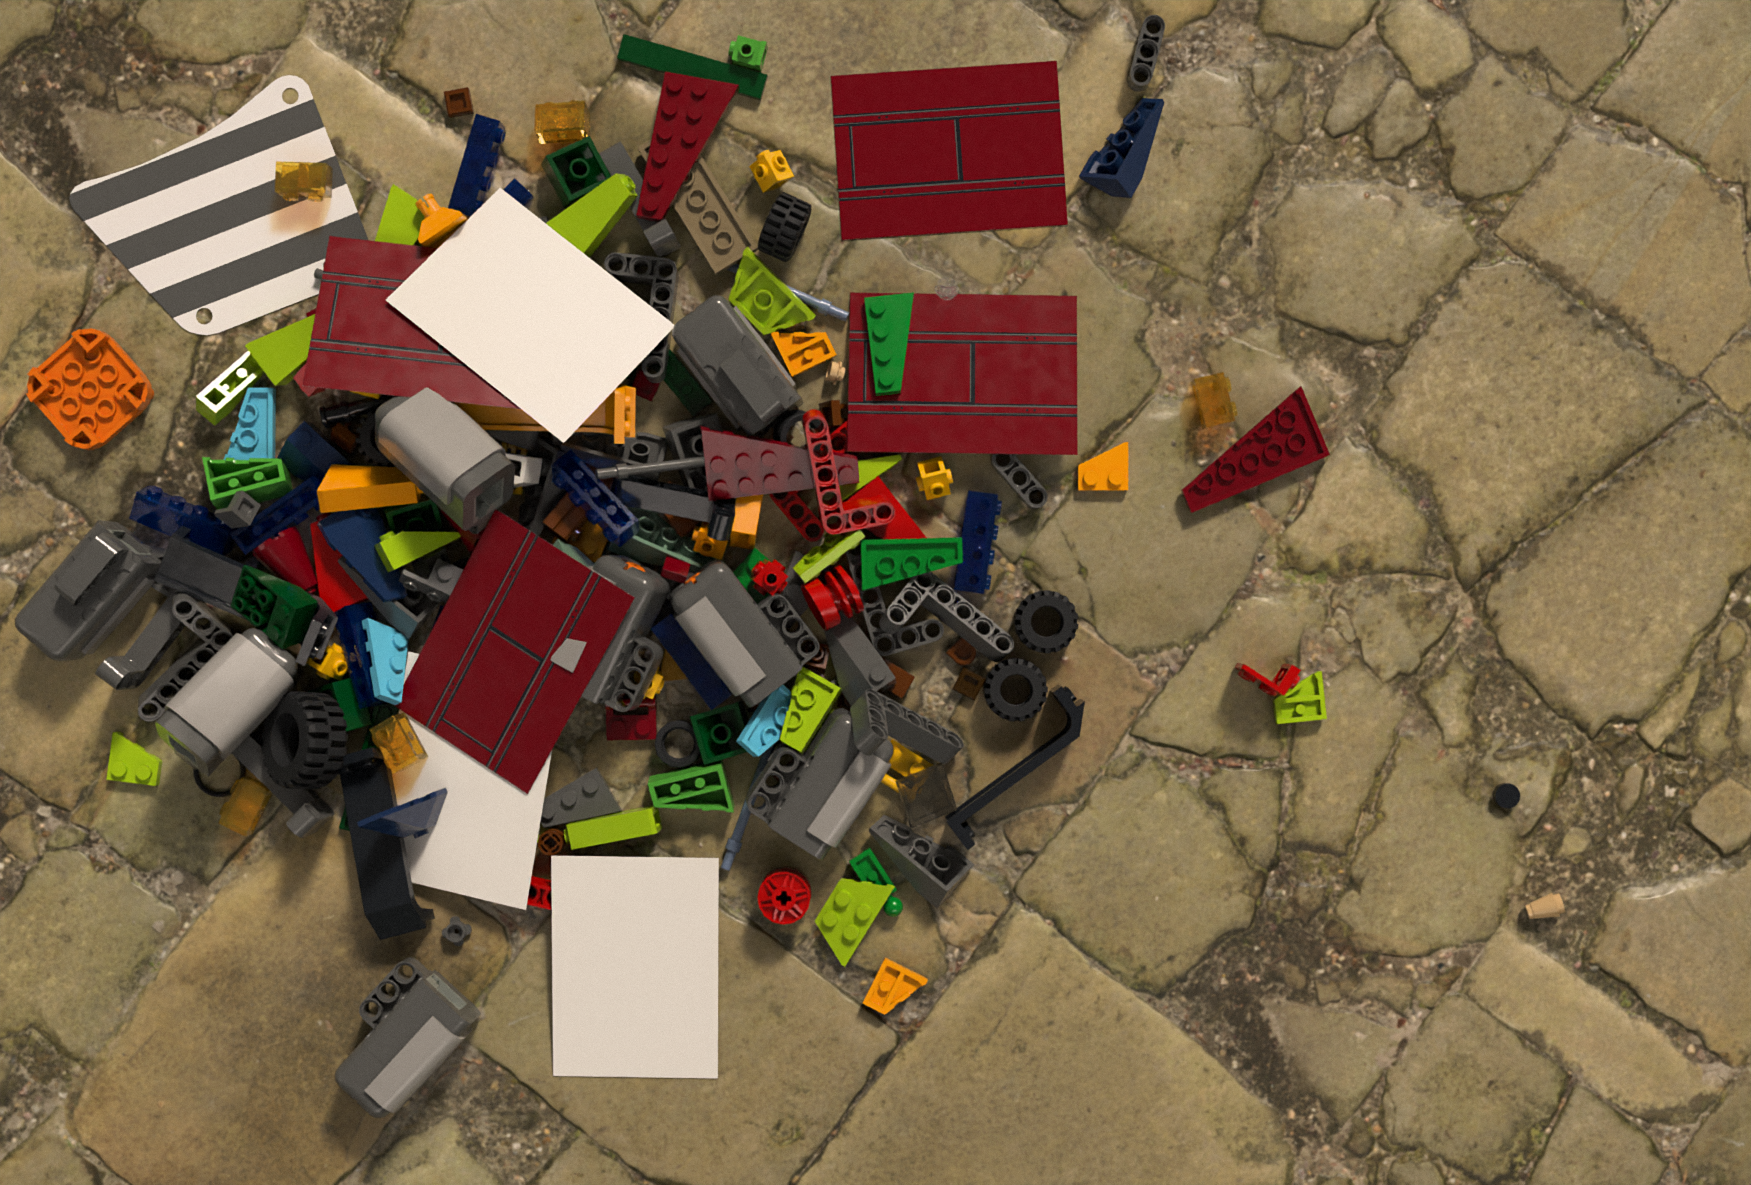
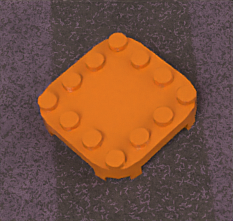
[26,328,154,450]

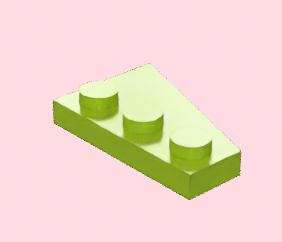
[793,530,865,583]
[780,666,842,754]

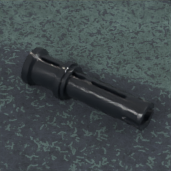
[319,394,394,428]

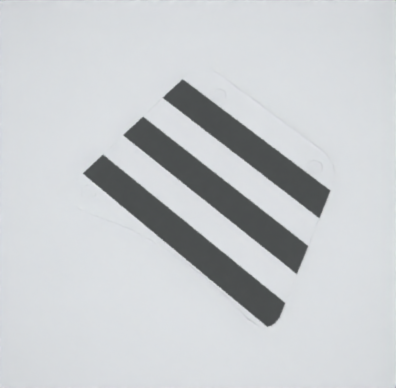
[69,75,369,335]

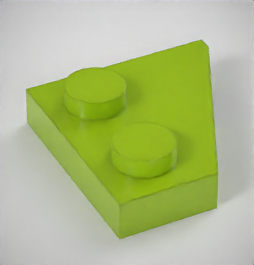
[1273,671,1327,724]
[106,731,162,786]

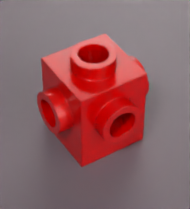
[750,559,788,596]

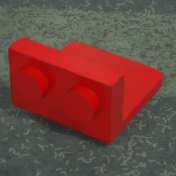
[1235,663,1301,697]

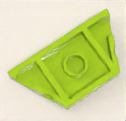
[728,247,816,335]
[815,878,895,967]

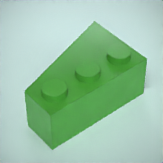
[202,457,294,509]
[648,759,735,813]

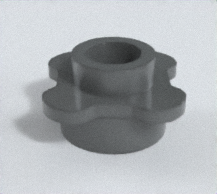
[442,916,472,946]

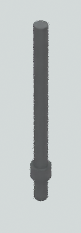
[595,457,705,480]

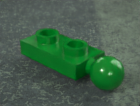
[849,847,903,917]

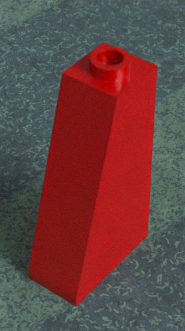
[846,476,927,539]
[310,512,369,614]

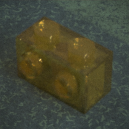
[534,100,590,144]
[275,161,333,202]
[1191,372,1237,430]
[369,712,428,774]
[218,776,273,837]

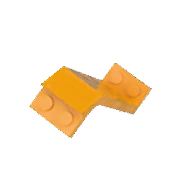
[454,384,636,444]

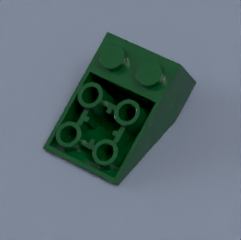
[230,565,318,649]

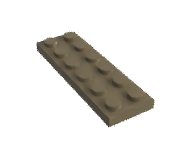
[638,140,758,276]

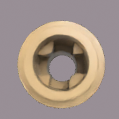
[1525,892,1565,920]

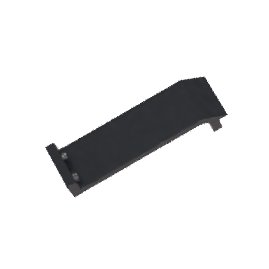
[154,526,338,666]
[945,685,1085,850]
[338,747,435,940]

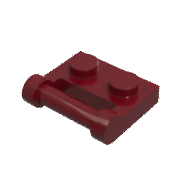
[605,694,657,741]

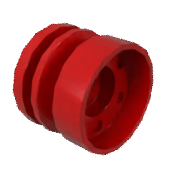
[801,565,864,631]
[757,866,812,925]

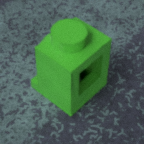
[728,35,768,72]

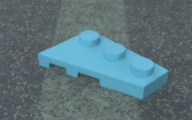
[224,388,276,460]
[362,618,408,705]
[736,685,792,757]

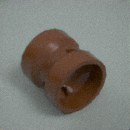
[538,828,566,856]

